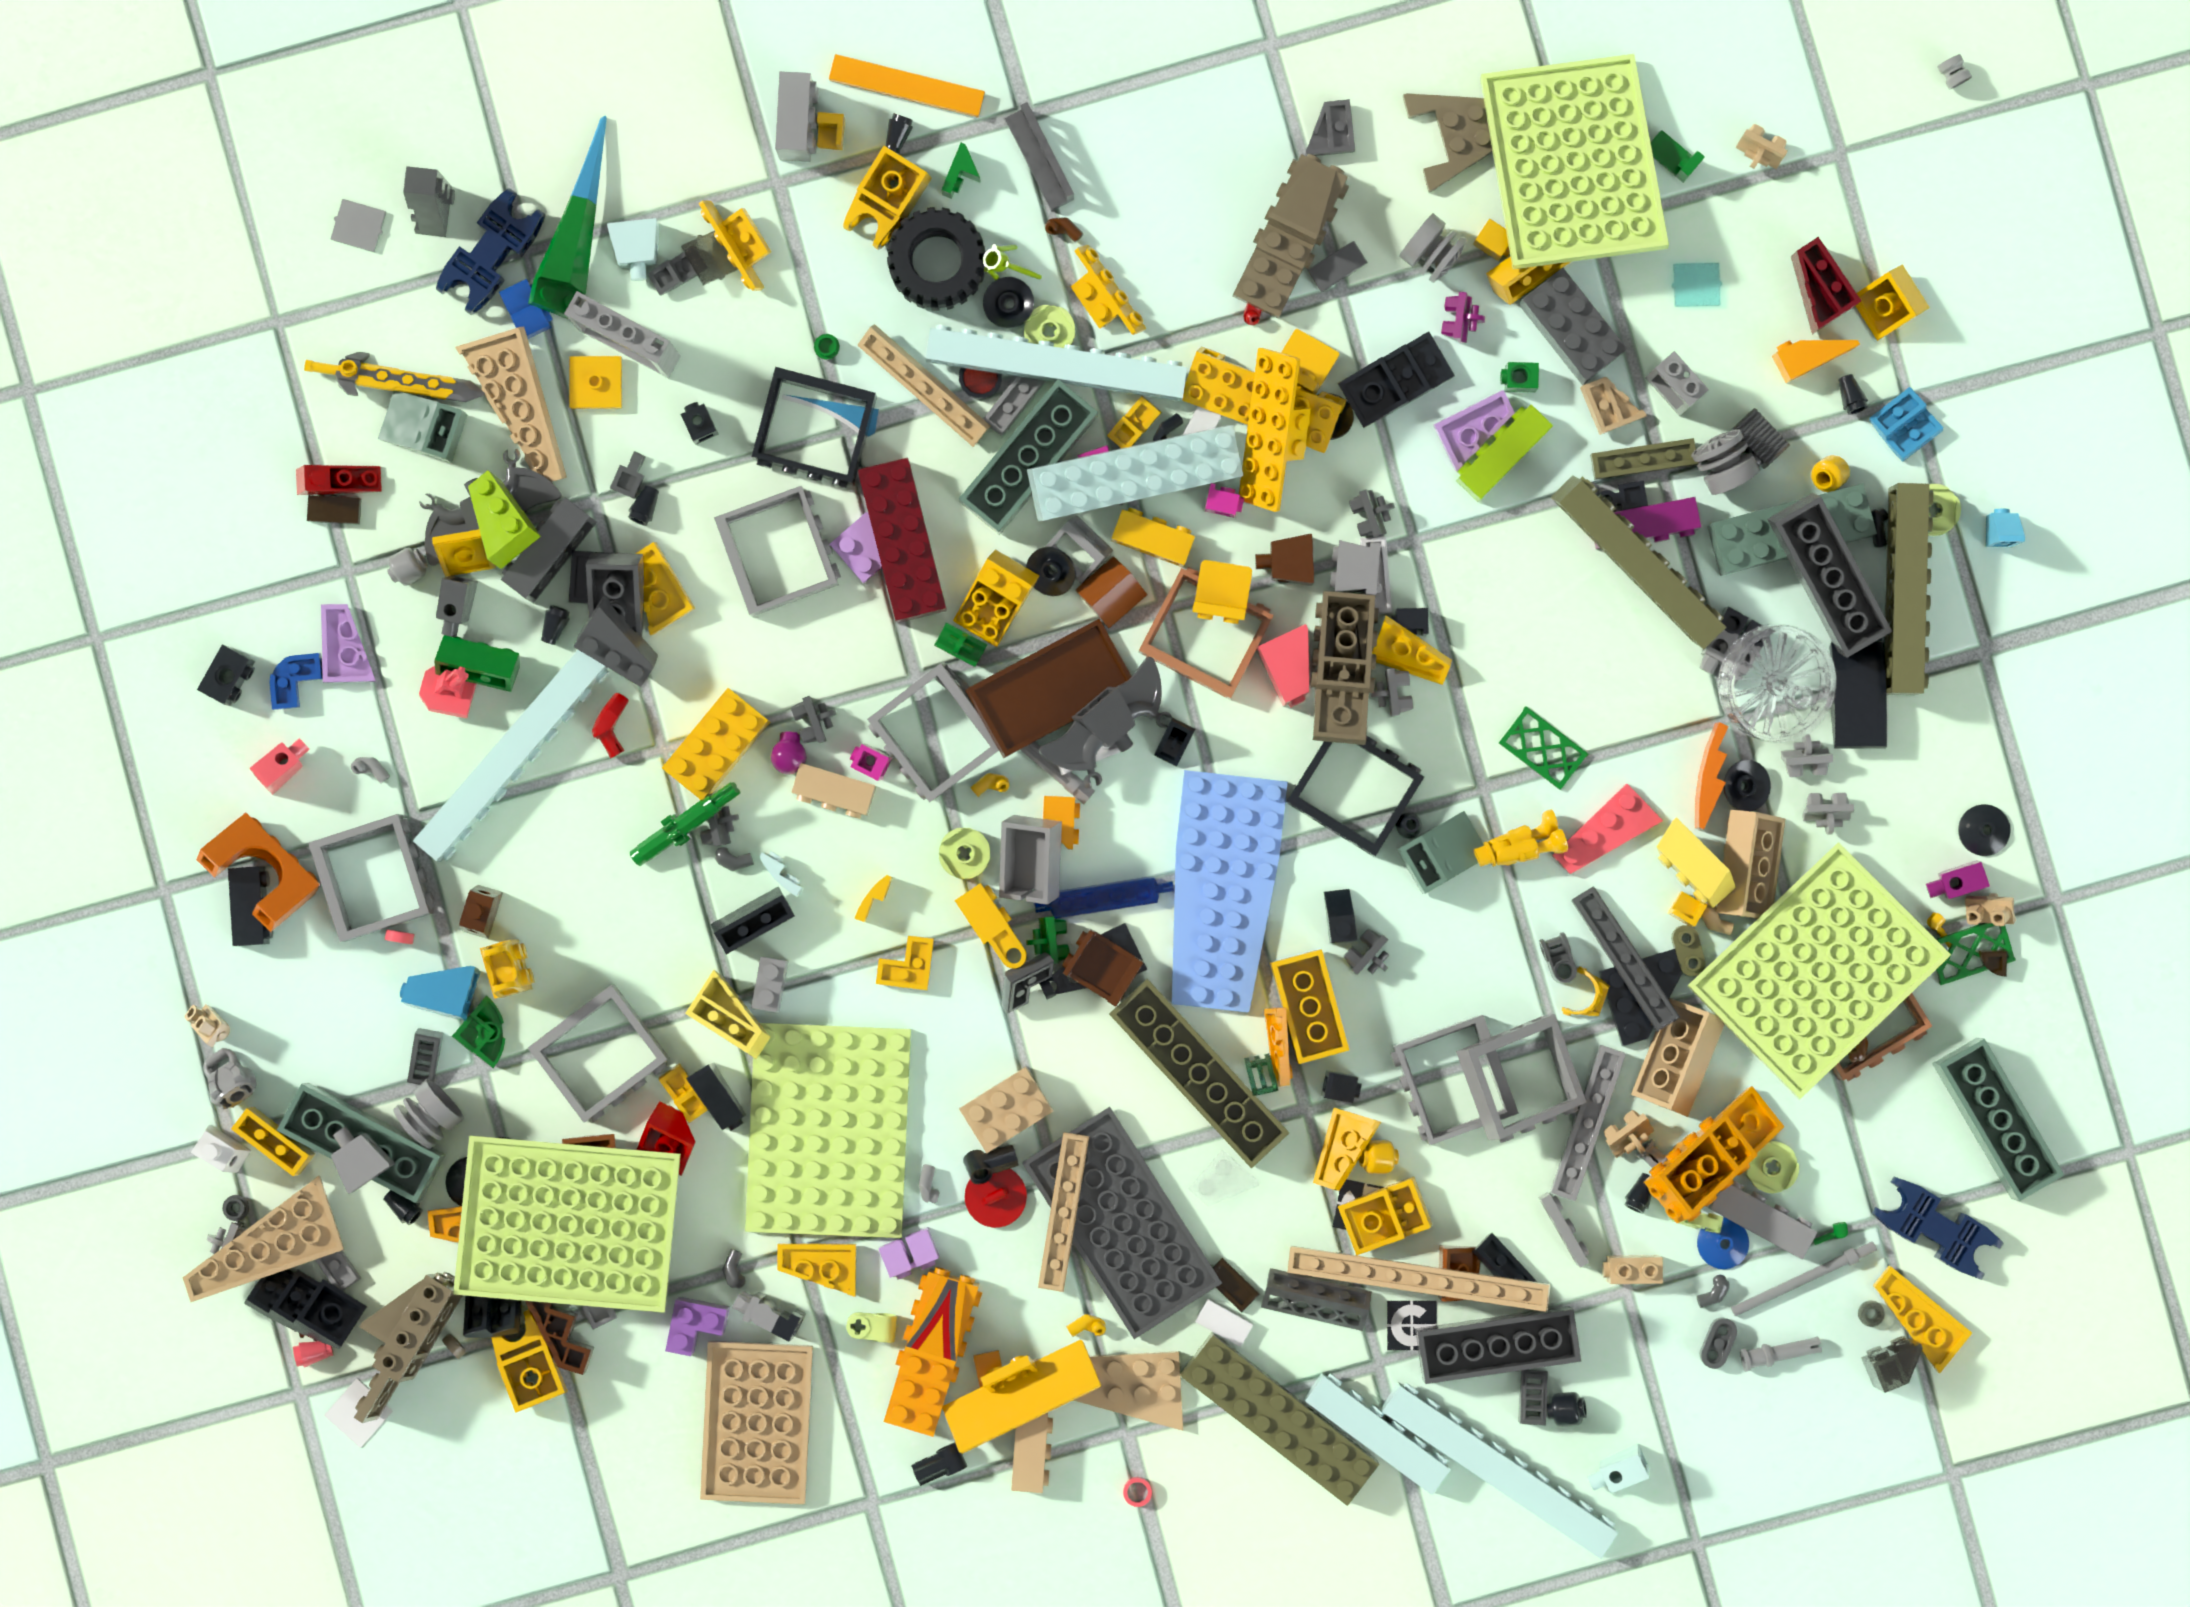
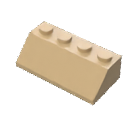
[1716,810,1786,919]
[1631,998,1725,1117]

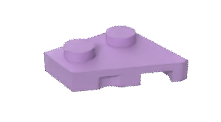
[829,512,882,584]

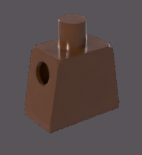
[1255,534,1314,586]
[459,885,503,939]

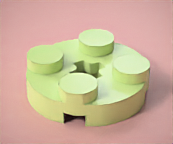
[1024,305,1075,348]
[1928,484,1961,536]
[939,828,990,879]
[1745,1141,1799,1193]
[1669,1210,1724,1233]

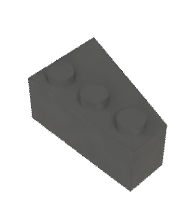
[403,166,455,237]
[573,595,658,687]

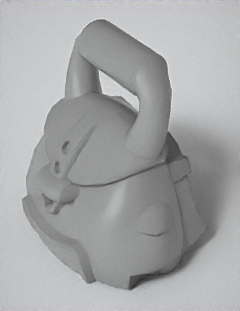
[203,1048,257,1109]

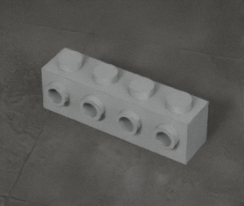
[1706,1179,1817,1260]

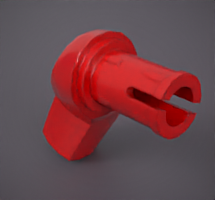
[592,693,629,759]

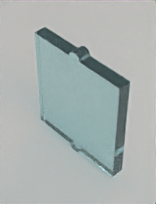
[1671,263,1722,307]

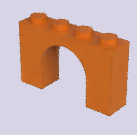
[196,812,320,932]

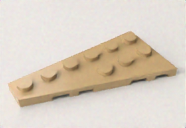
[455,327,567,482]
[182,1175,345,1303]
[1033,1351,1183,1431]

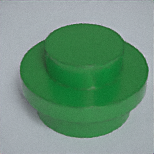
[814,334,840,360]

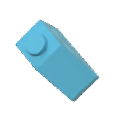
[1986,508,2025,547]

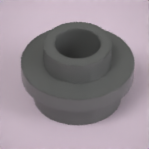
[222,1195,249,1221]

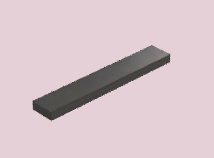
[1571,886,1680,1032]

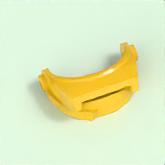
[1561,966,1610,1016]

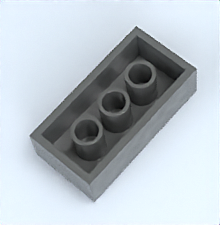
[1518,268,1627,385]
[501,497,597,604]

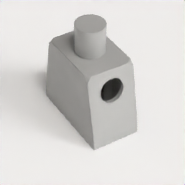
[331,1127,395,1194]

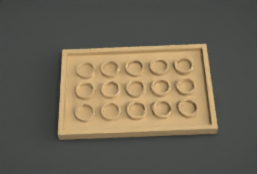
[700,1341,813,1504]

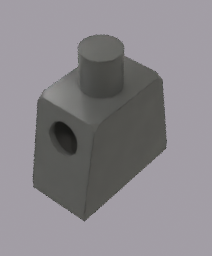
[436,575,478,637]

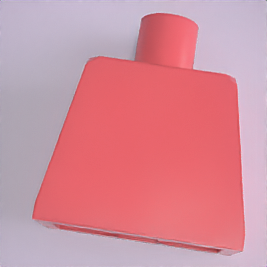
[249,738,310,795]

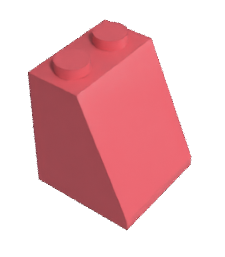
[1256,624,1309,708]

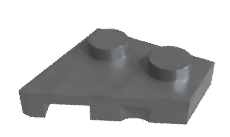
[1305,99,1355,156]

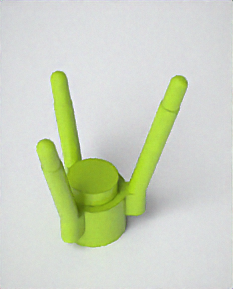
[983,244,1042,280]

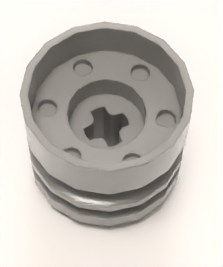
[1399,213,1467,284]
[1691,430,1760,495]
[393,1079,464,1149]

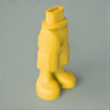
[1474,809,1568,867]

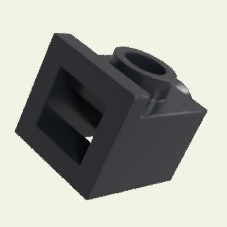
[680,402,719,445]
[1390,608,1429,636]

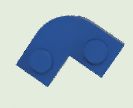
[269,653,323,710]

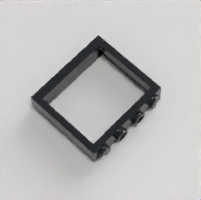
[751,367,877,488]
[1285,735,1424,857]

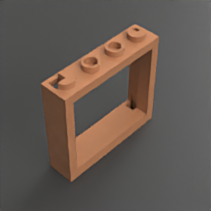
[1138,567,1274,700]
[1832,993,1933,1082]

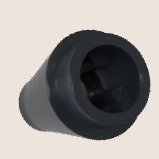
[886,113,913,154]
[1838,374,1868,415]
[628,485,659,526]
[541,605,570,645]
[1396,812,1422,838]
[1624,1173,1652,1214]
[383,1190,423,1226]

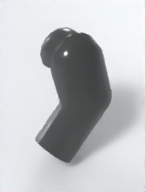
[722,1249,745,1289]
[1696,1274,1730,1308]

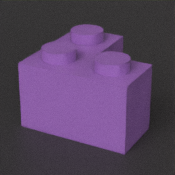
[665,1297,730,1357]

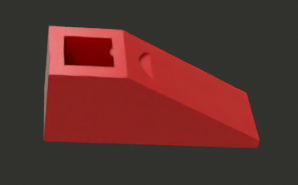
[296,465,382,495]

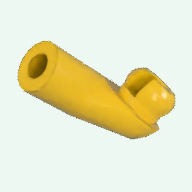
[970,773,1010,797]
[1066,1314,1106,1337]

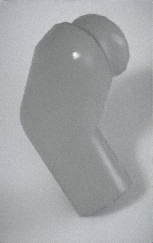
[351,757,390,784]
[919,1164,940,1204]

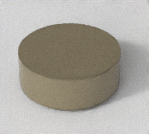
[442,1334,466,1359]

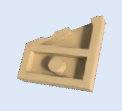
[1580,377,1647,435]

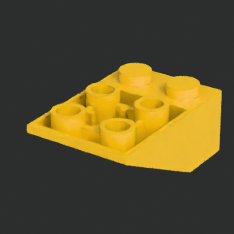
[953,549,1039,647]

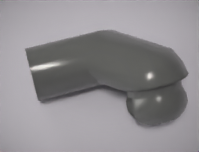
[715,847,754,871]

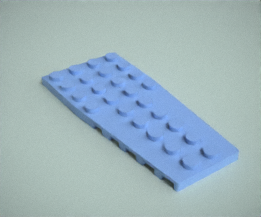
[1172,770,1288,1012]

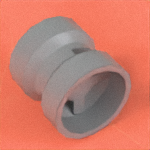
[1937,54,1972,90]

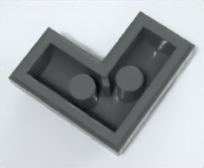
[1002,952,1054,1013]

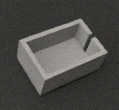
[775,71,819,162]
[999,815,1062,905]

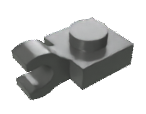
[610,451,646,499]

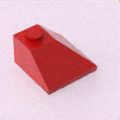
[636,1101,696,1176]

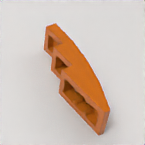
[1695,722,1729,830]

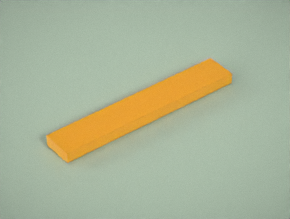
[829,54,985,118]

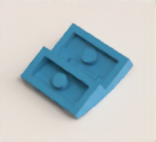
[1869,387,1944,462]

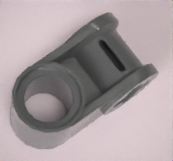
[1539,932,1577,984]

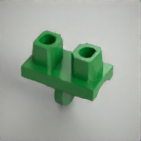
[934,623,987,668]
[1026,917,1069,964]

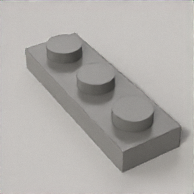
[1538,1192,1589,1268]

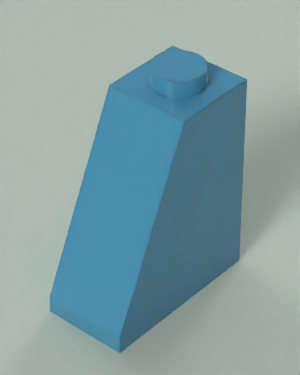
[400,966,481,1021]

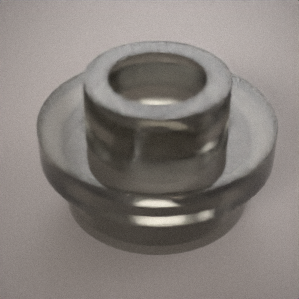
[1858,1300,1885,1327]

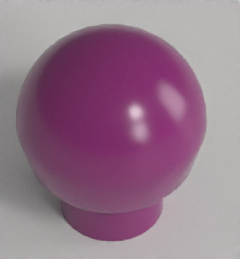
[771,731,807,775]

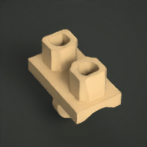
[1735,124,1788,169]
[1965,893,2016,926]
[185,1004,230,1047]
[1604,1110,1654,1158]

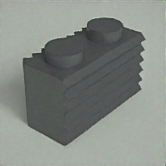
[1730,408,1790,469]

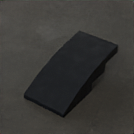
[1337,331,1455,428]
[1829,641,1887,749]
[244,1269,368,1349]

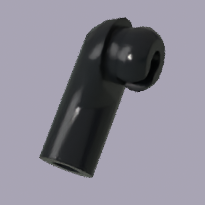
[1153,413,1183,441]

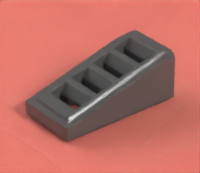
[407,1028,444,1085]
[1518,1369,1548,1426]

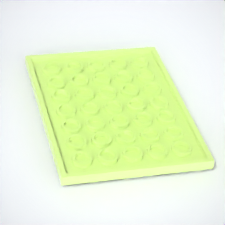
[1480,54,1669,269]
[1688,842,1951,1100]
[745,1023,911,1238]
[453,1136,681,1313]

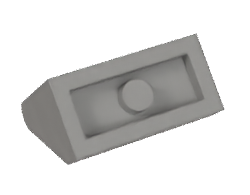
[1045,515,1114,584]

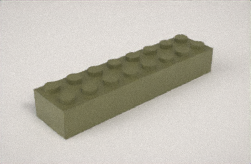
[1550,475,1726,649]
[1884,483,1933,695]
[1109,979,1289,1169]
[1180,1332,1380,1506]

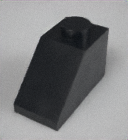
[1323,889,1357,943]
[1321,1070,1362,1103]

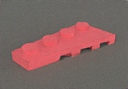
[1551,784,1663,874]

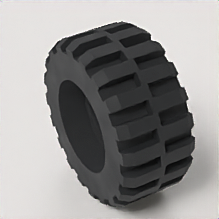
[887,207,986,311]

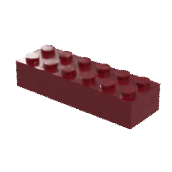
[858,457,947,624]

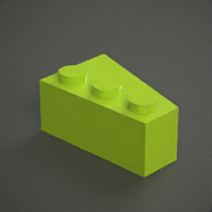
[468,470,541,569]

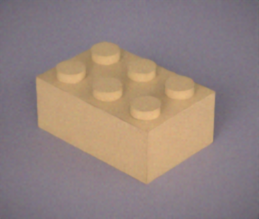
[959,1066,1054,1153]

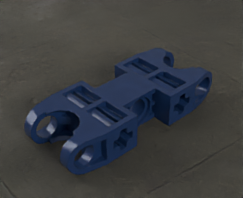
[436,188,545,315]
[1872,1176,2004,1280]

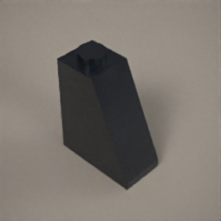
[686,1063,747,1131]

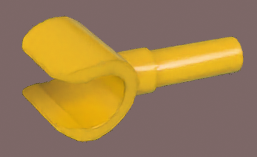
[1927,912,1952,948]

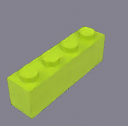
[1456,404,1553,502]

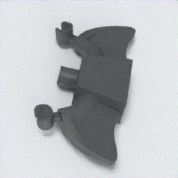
[419,449,562,566]
[1039,657,1172,789]

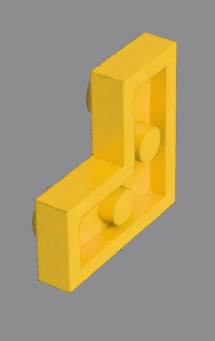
[876,936,934,990]

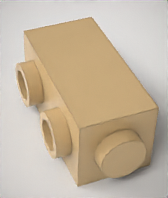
[1602,1255,1663,1284]

